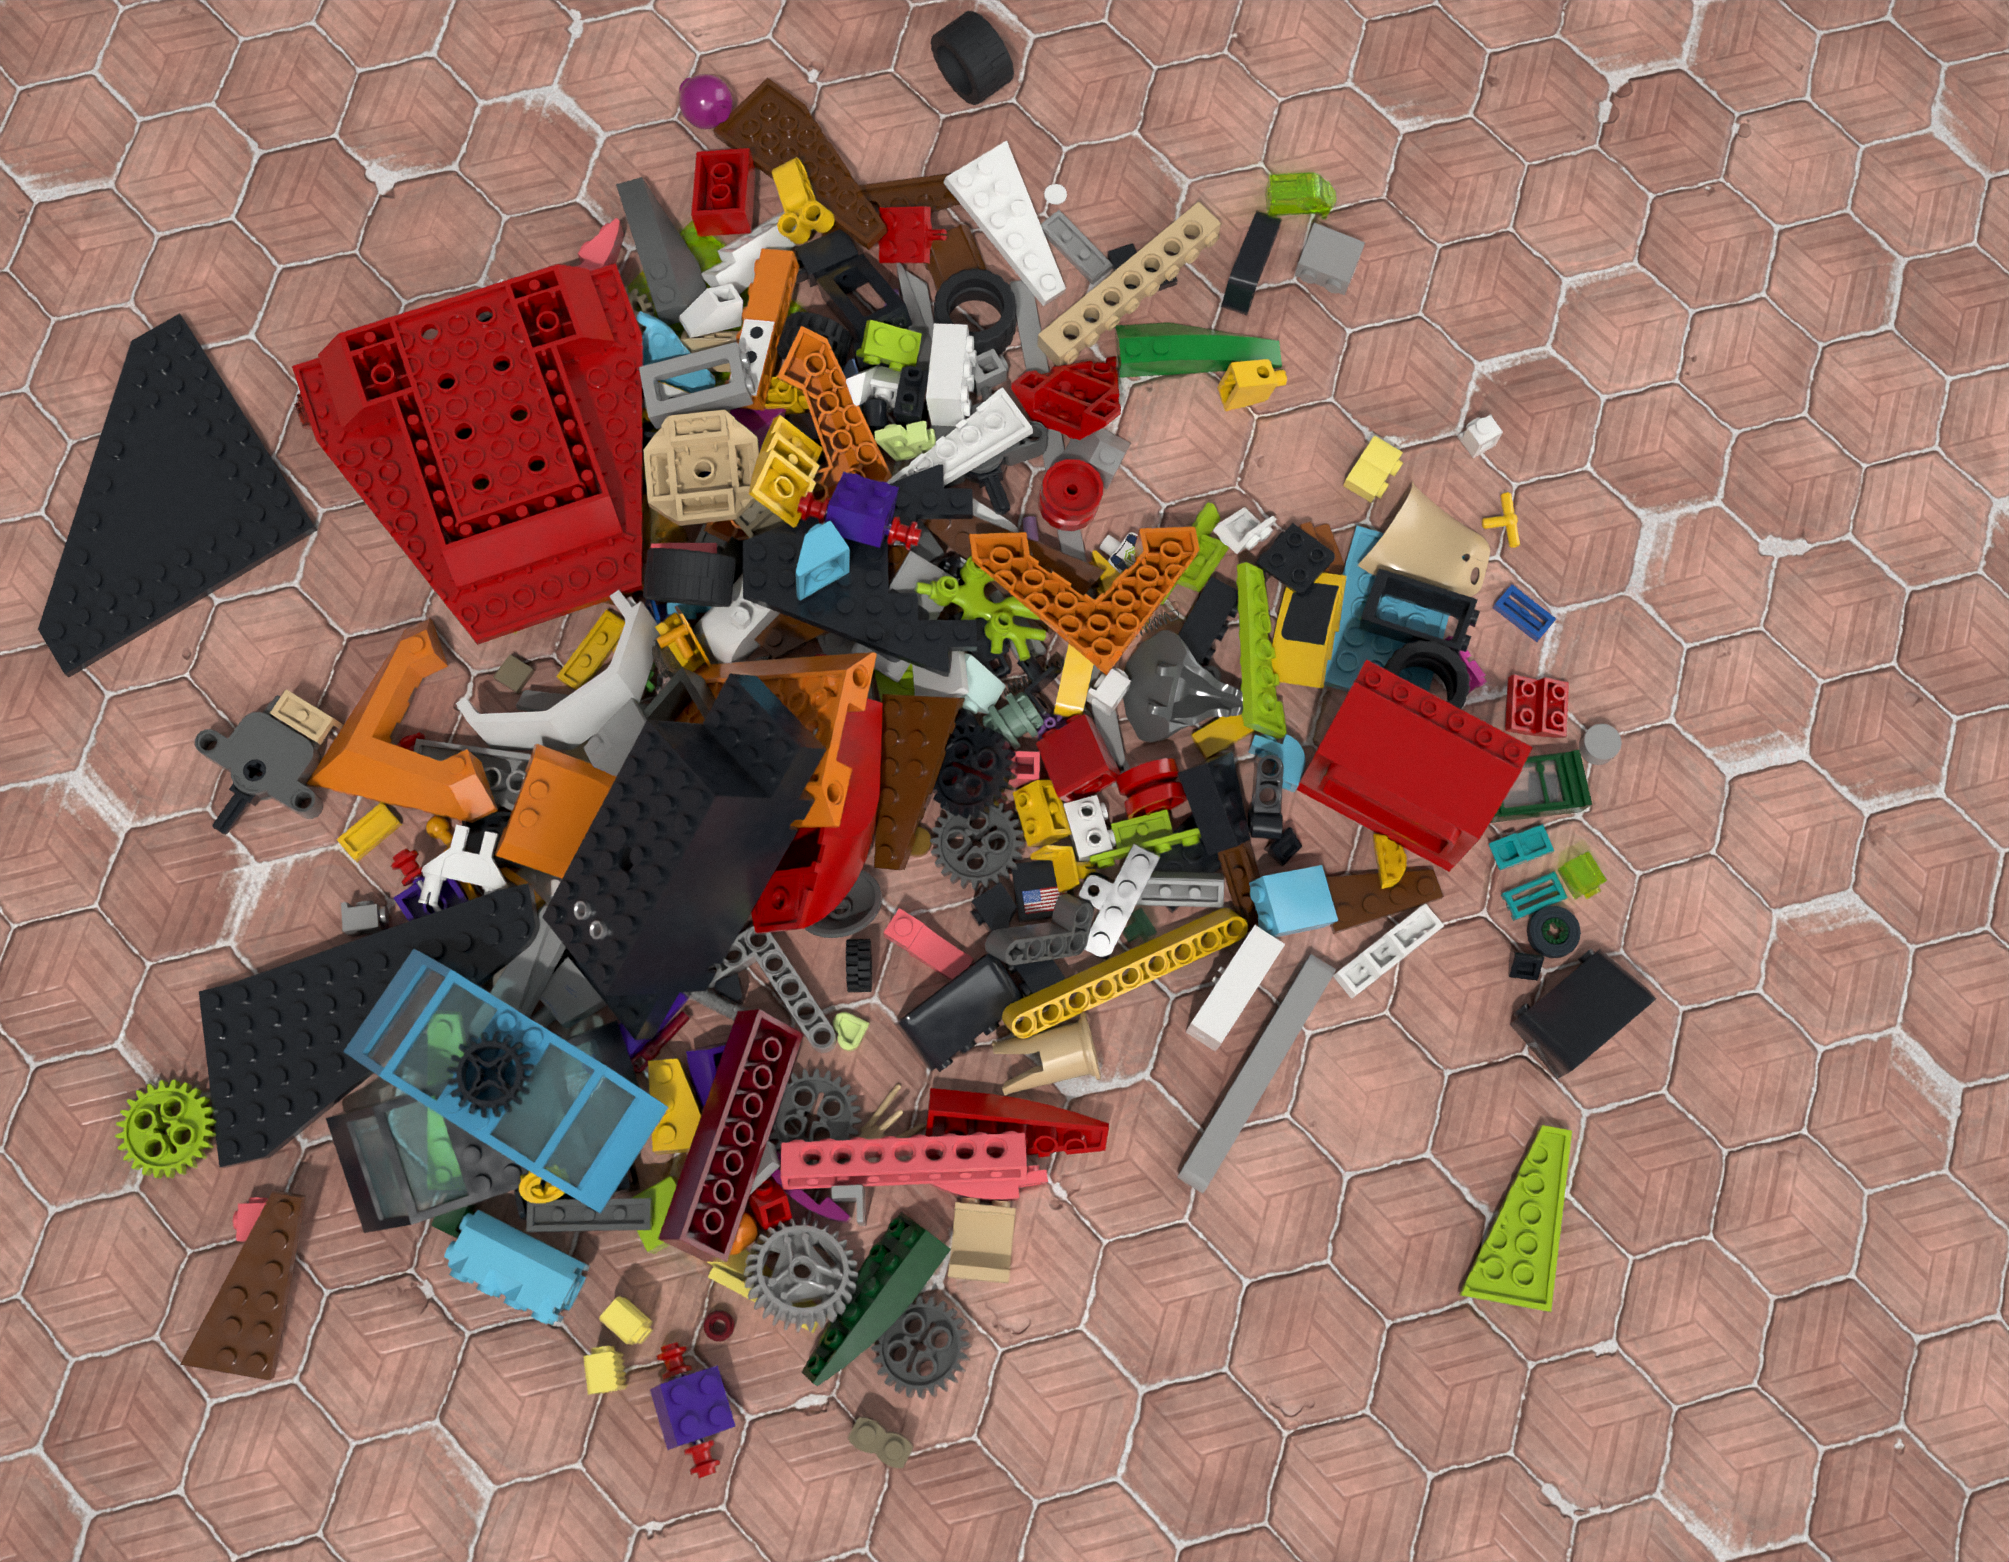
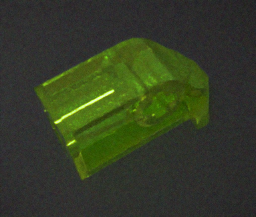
[1265,173,1337,220]

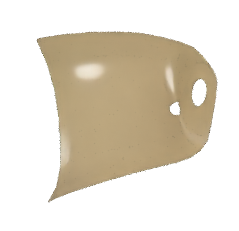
[1358,482,1490,597]

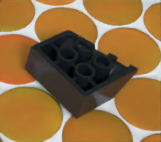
[1178,751,1250,856]

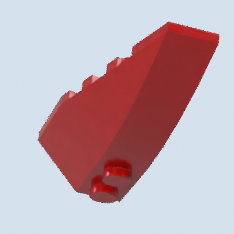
[925,1088,1109,1159]

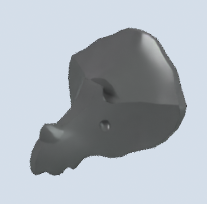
[1123,630,1243,742]

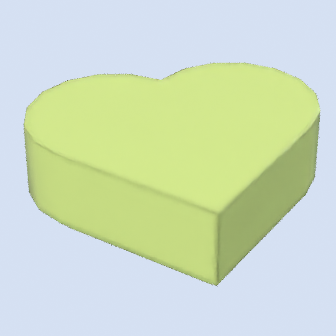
[833,1012,870,1051]

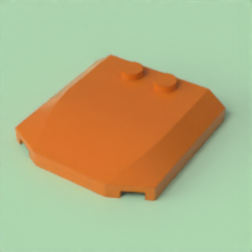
[495,744,616,879]

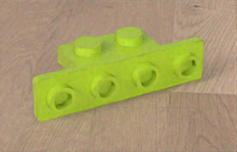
[1161,502,1229,605]
[1089,809,1202,869]

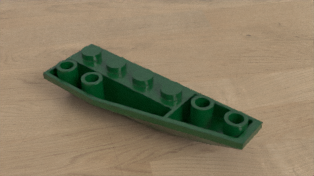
[802,1212,951,1387]

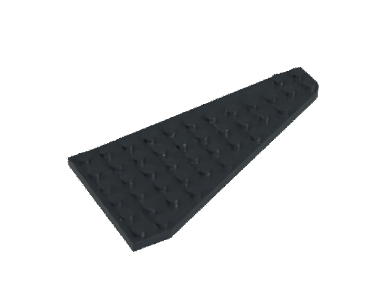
[199,883,539,1168]

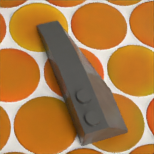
[616,177,707,325]

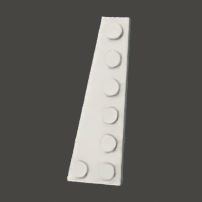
[886,387,1033,486]

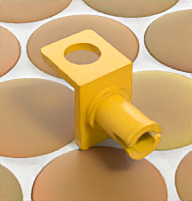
[1030,845,1096,893]

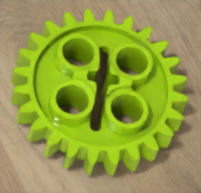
[115,1080,216,1179]

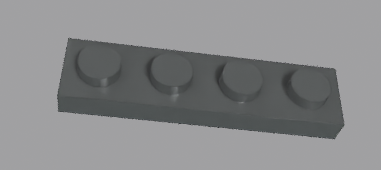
[526,1198,653,1232]

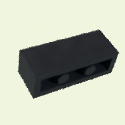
[1178,576,1239,666]

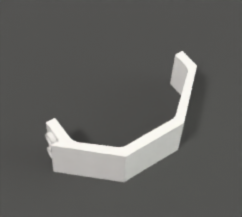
[456,590,661,751]

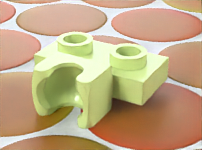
[874,421,936,462]

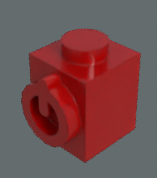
[748,1177,792,1231]

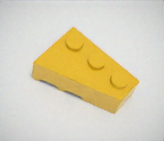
[648,1058,702,1155]

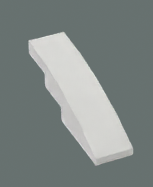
[1333,903,1444,999]

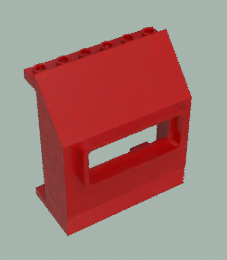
[1296,659,1533,872]

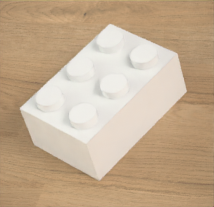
[926,323,977,426]

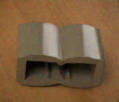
[848,1417,914,1468]

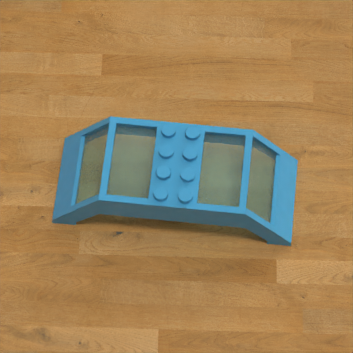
[343,949,669,1214]

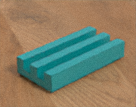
[1501,872,1568,921]

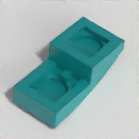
[1488,824,1554,871]

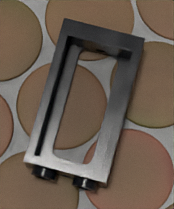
[815,254,912,347]
[1359,568,1480,655]

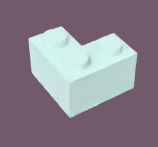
[960,653,1006,714]

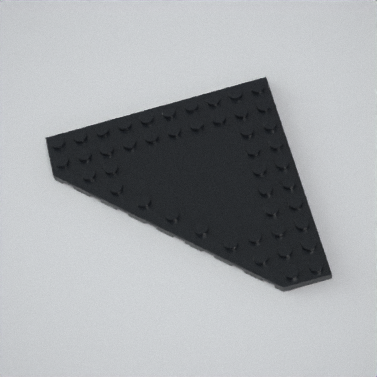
[38,313,318,678]

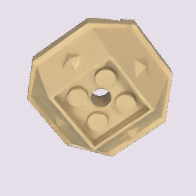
[643,410,759,526]

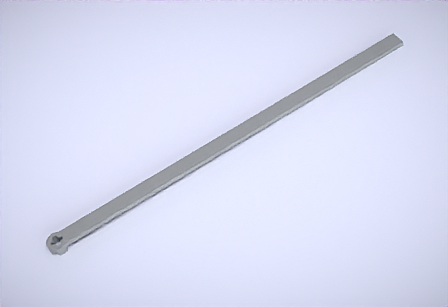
[1009,280,1130,787]

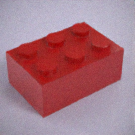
[691,148,756,237]

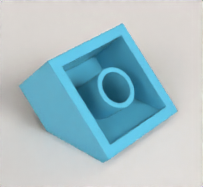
[796,521,849,600]

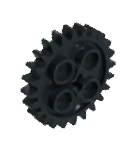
[932,725,1018,819]

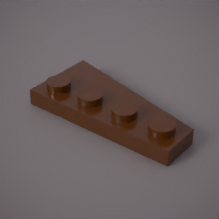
[1326,870,1444,934]

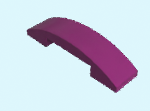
[771,1151,852,1223]

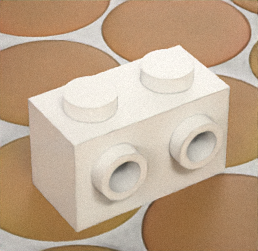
[1063,795,1116,862]

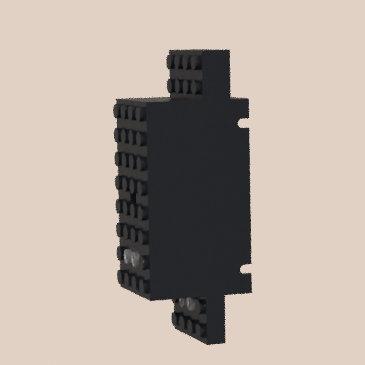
[542,673,827,1040]

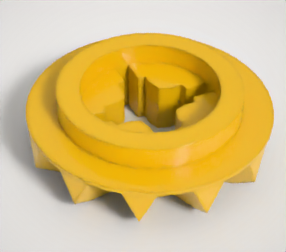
[518,1163,569,1204]

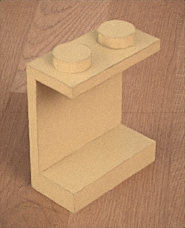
[948,1198,1016,1284]

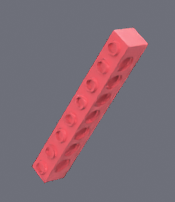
[781,1131,1027,1190]

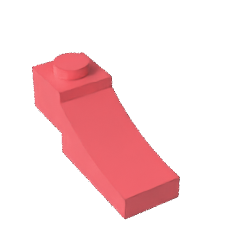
[883,908,974,980]

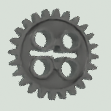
[930,803,1025,891]
[769,1069,862,1165]
[871,1296,971,1399]

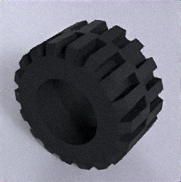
[777,312,852,371]

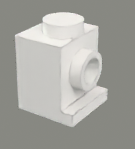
[1458,415,1503,458]
[1086,668,1131,716]

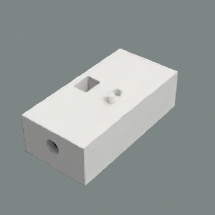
[1186,925,1285,1052]

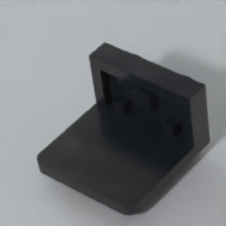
[1256,523,1335,595]

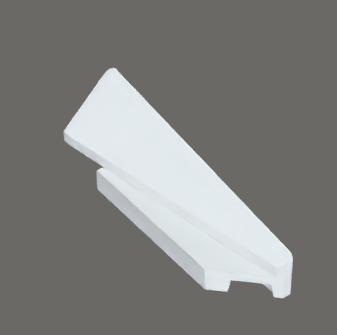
[701,212,817,294]

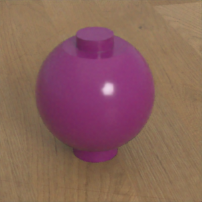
[679,74,733,129]

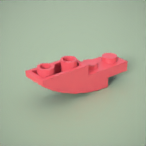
[575,218,624,271]
[930,1165,1048,1201]

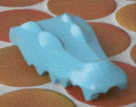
[636,311,716,393]

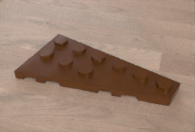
[924,515,1106,635]

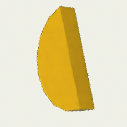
[1372,834,1407,889]

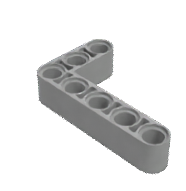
[708,926,837,1053]

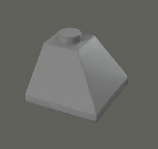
[1060,429,1131,489]
[584,698,647,777]

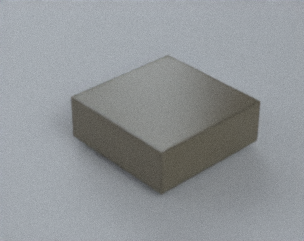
[493,654,535,694]

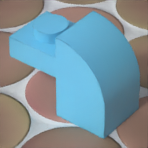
[1248,734,1306,793]

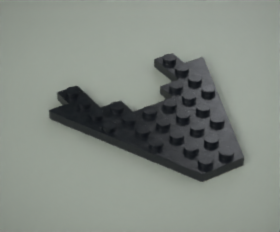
[743,464,977,677]

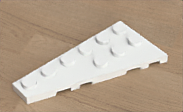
[944,141,1066,306]

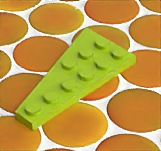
[1458,1125,1572,1312]

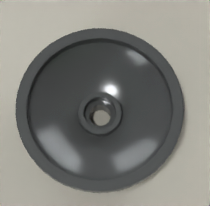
[804,870,882,938]

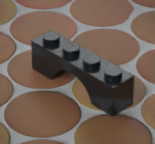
[970,882,1066,997]

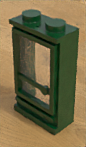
[1490,750,1592,823]

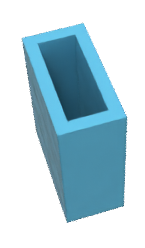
[1249,865,1338,938]

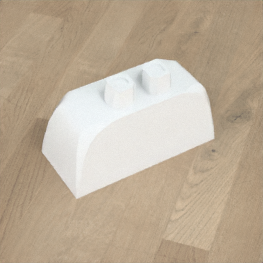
[692,574,780,664]

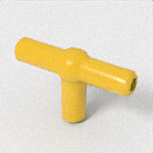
[1482,492,1520,548]

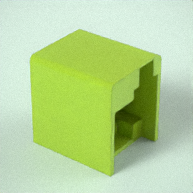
[630,1175,678,1254]

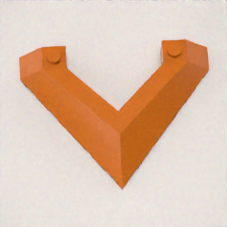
[704,326,892,542]
[969,527,1200,676]
[306,618,498,823]

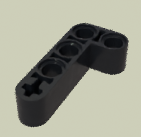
[1221,211,1282,316]
[785,399,889,447]

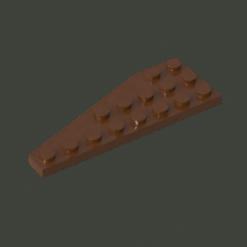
[713,78,887,250]

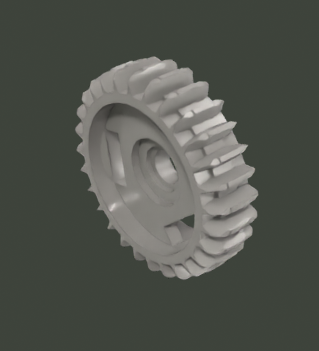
[744,1218,858,1332]

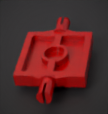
[878,206,947,264]

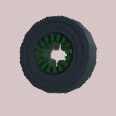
[1527,906,1581,959]

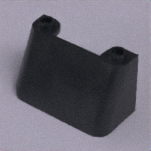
[1510,948,1657,1079]

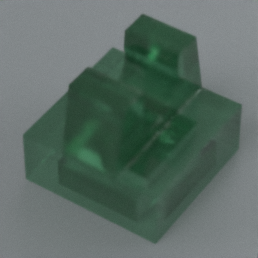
[1122,908,1157,943]

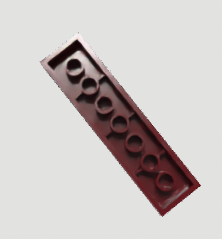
[658,1009,803,1262]

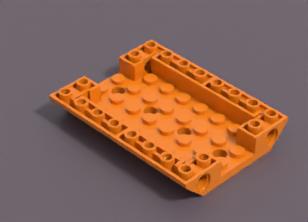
[674,652,877,827]

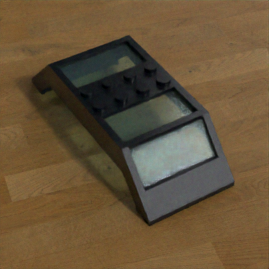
[326,1020,640,1233]

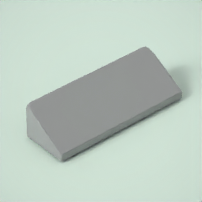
[1136,871,1225,908]

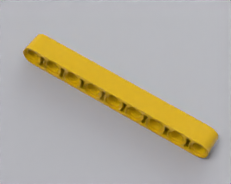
[1002,908,1248,1039]

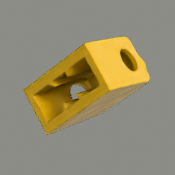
[1217,359,1287,411]

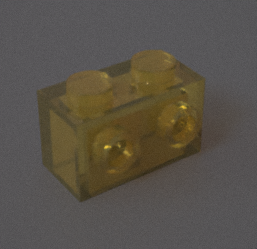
[643,494,689,552]

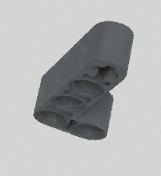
[985,893,1093,965]

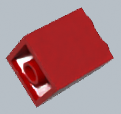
[1036,714,1121,803]

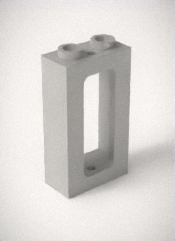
[639,342,755,429]

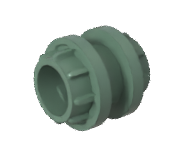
[982,692,1044,750]

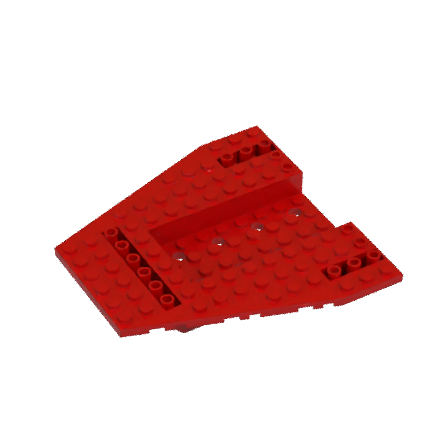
[292,263,643,645]

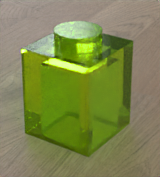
[1557,851,1607,900]

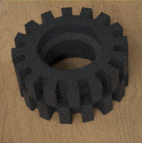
[846,939,872,993]

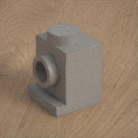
[971,348,1009,397]
[341,901,389,937]

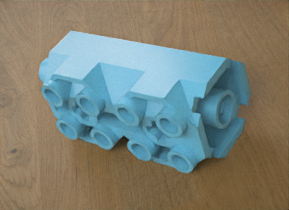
[444,1210,590,1325]

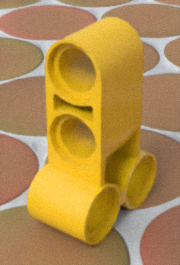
[772,157,834,245]

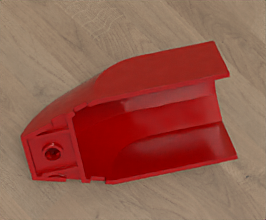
[751,698,883,934]

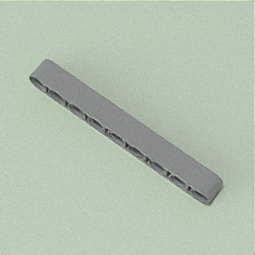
[1177,954,1336,1194]

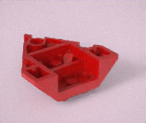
[1011,356,1121,440]

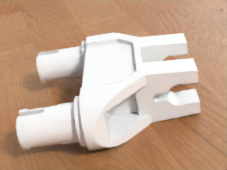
[418,825,509,906]

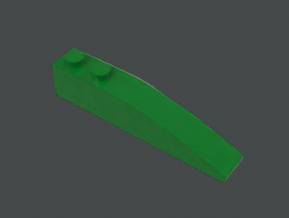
[1115,322,1282,378]

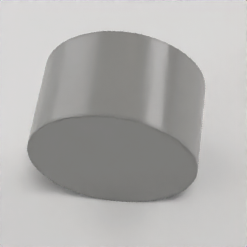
[1579,724,1622,765]

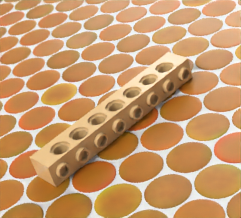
[1037,202,1221,366]

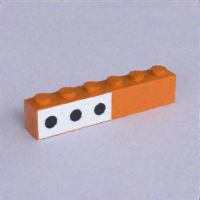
[724,248,799,411]

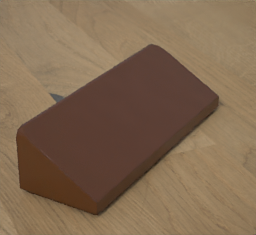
[1217,841,1260,932]

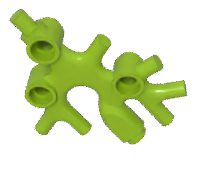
[915,556,1046,661]

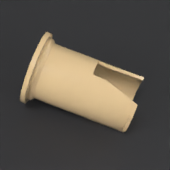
[992,1013,1101,1096]

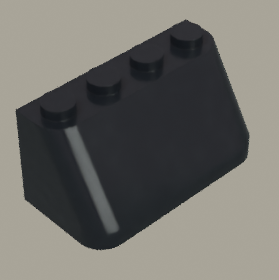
[895,953,1024,1072]

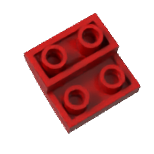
[1505,674,1569,738]

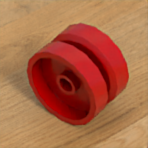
[1038,459,1103,531]
[1115,758,1187,819]

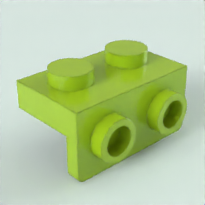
[856,320,922,372]

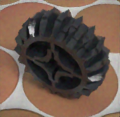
[447,1031,535,1118]

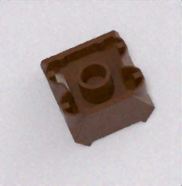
[923,224,987,291]

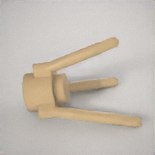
[858,1084,926,1139]

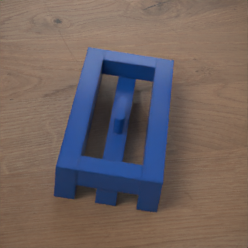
[1493,585,1556,642]

